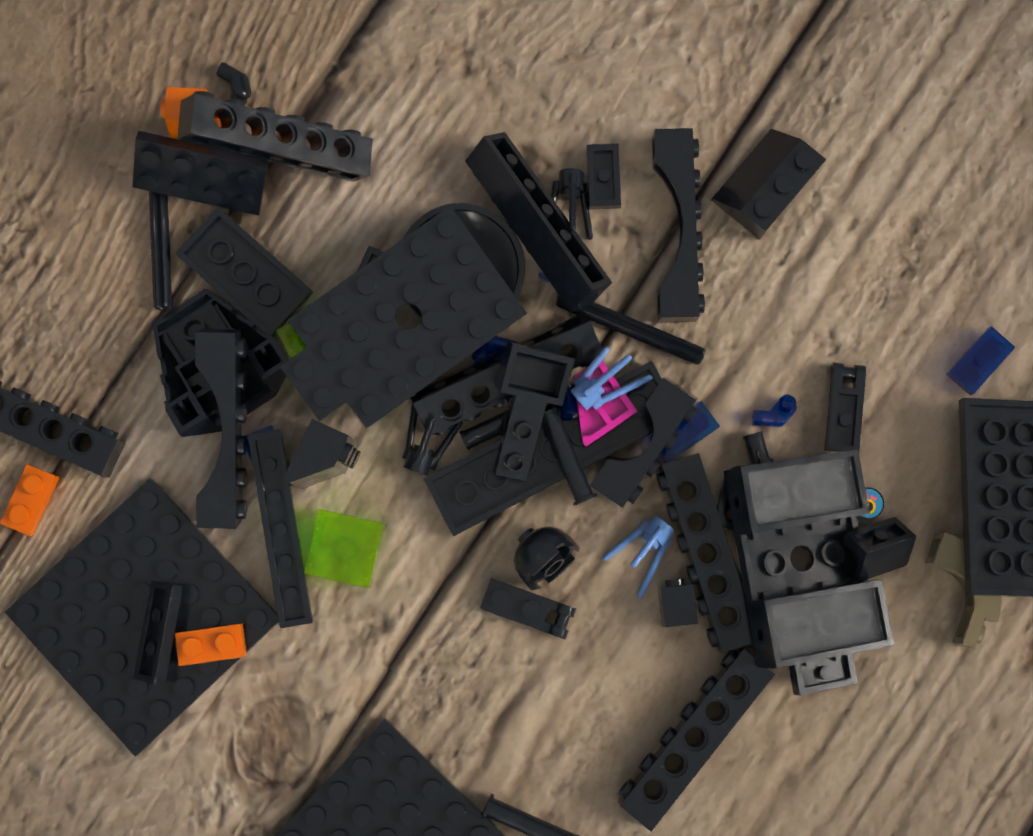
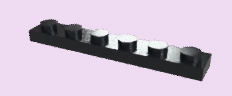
[248,429,313,628]

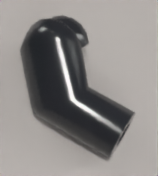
[216,62,252,104]

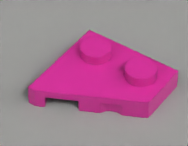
[573,361,638,447]

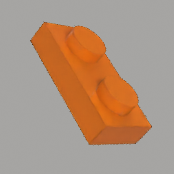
[0,464,60,536]
[175,623,247,666]

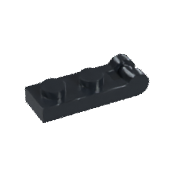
[824,362,866,453]
[480,578,576,640]

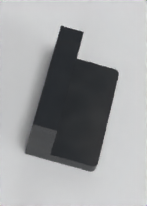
[843,517,917,582]

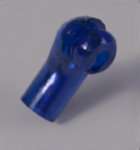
[471,336,519,362]
[560,381,578,419]
[752,394,797,427]

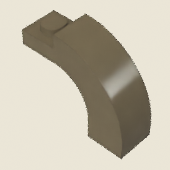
[925,532,1001,649]

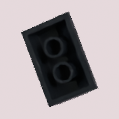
[711,129,826,240]
[283,419,361,489]

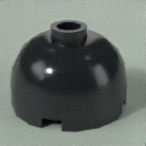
[513,526,580,590]

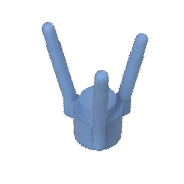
[570,347,653,411]
[603,516,675,599]

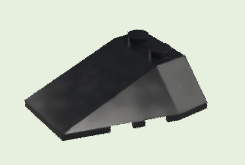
[152,289,289,437]

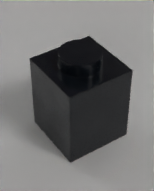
[658,578,698,627]

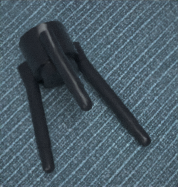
[551,168,593,240]
[402,403,463,476]

